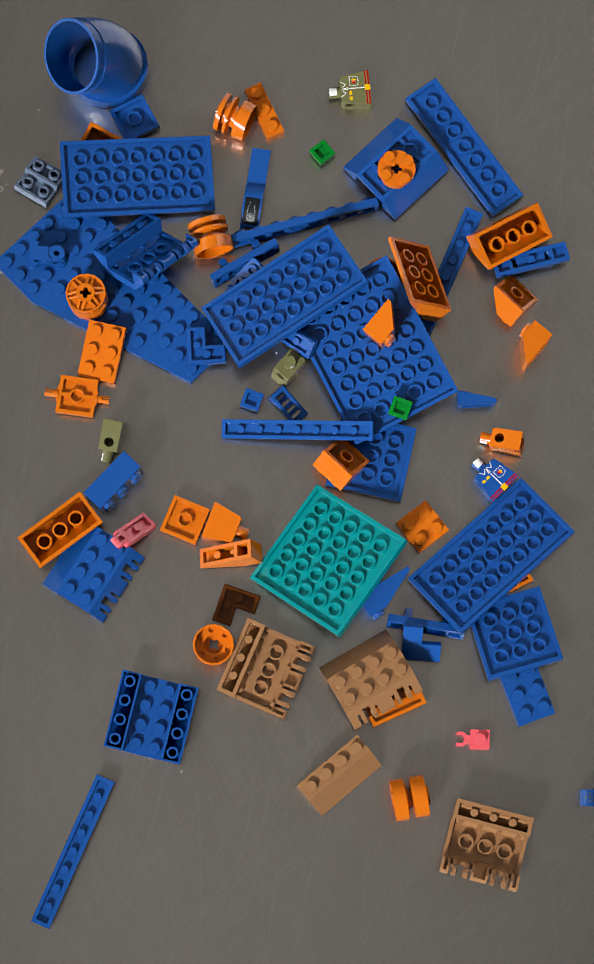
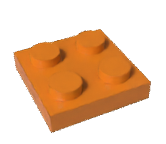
[160,495,210,546]
[395,500,449,554]

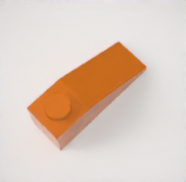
[200,539,262,568]

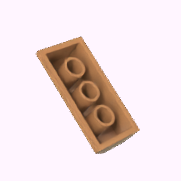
[297,735,382,816]

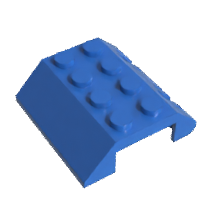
[93,214,198,290]
[42,527,145,623]

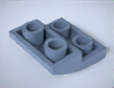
[14,156,62,208]

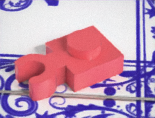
[456,729,490,750]

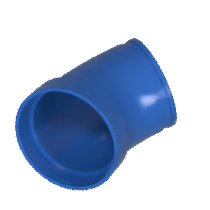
[44,17,149,109]

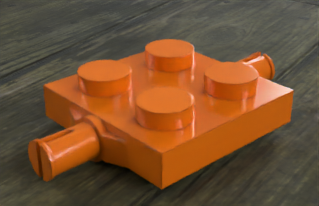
[44,375,110,418]

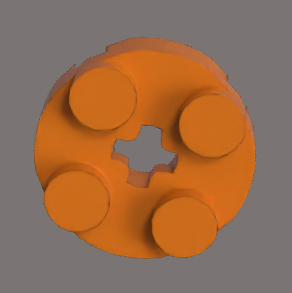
[377,150,415,189]

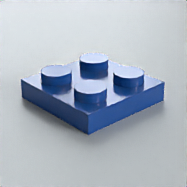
[109,94,160,139]

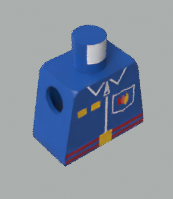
[471,457,519,504]

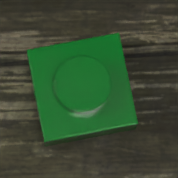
[309,139,335,166]
[388,396,413,421]

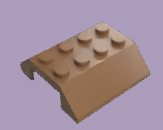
[216,618,316,720]
[319,630,423,730]
[439,798,534,892]

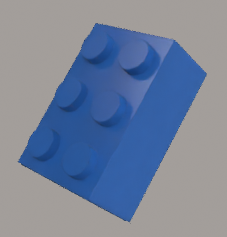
[83,451,143,514]

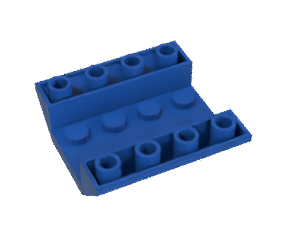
[343,118,449,220]
[104,670,199,765]

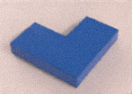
[186,326,227,366]
[401,623,441,662]

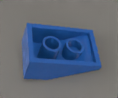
[362,566,410,621]

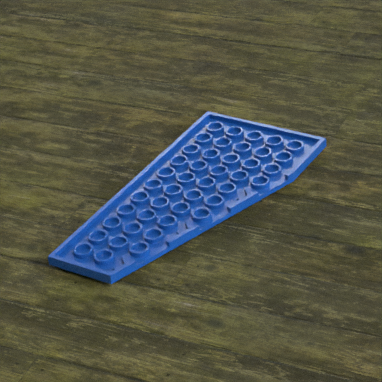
[0,199,227,384]

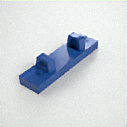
[209,238,280,288]
[494,241,570,279]
[386,608,465,640]

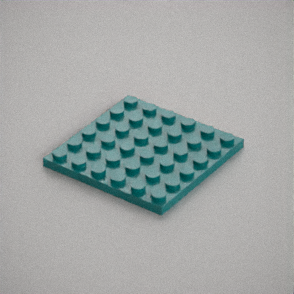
[250,484,408,637]

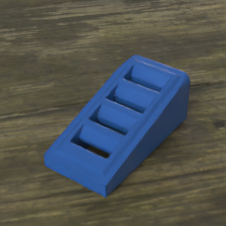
[267,385,308,420]
[456,390,497,409]

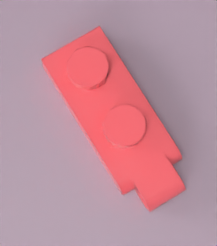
[110,512,157,549]

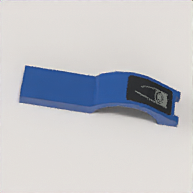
[240,148,271,230]

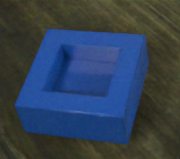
[240,388,264,413]

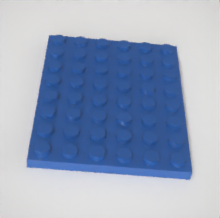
[300,255,458,445]

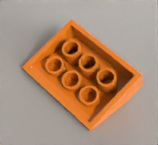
[388,236,451,322]

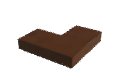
[212,584,261,626]

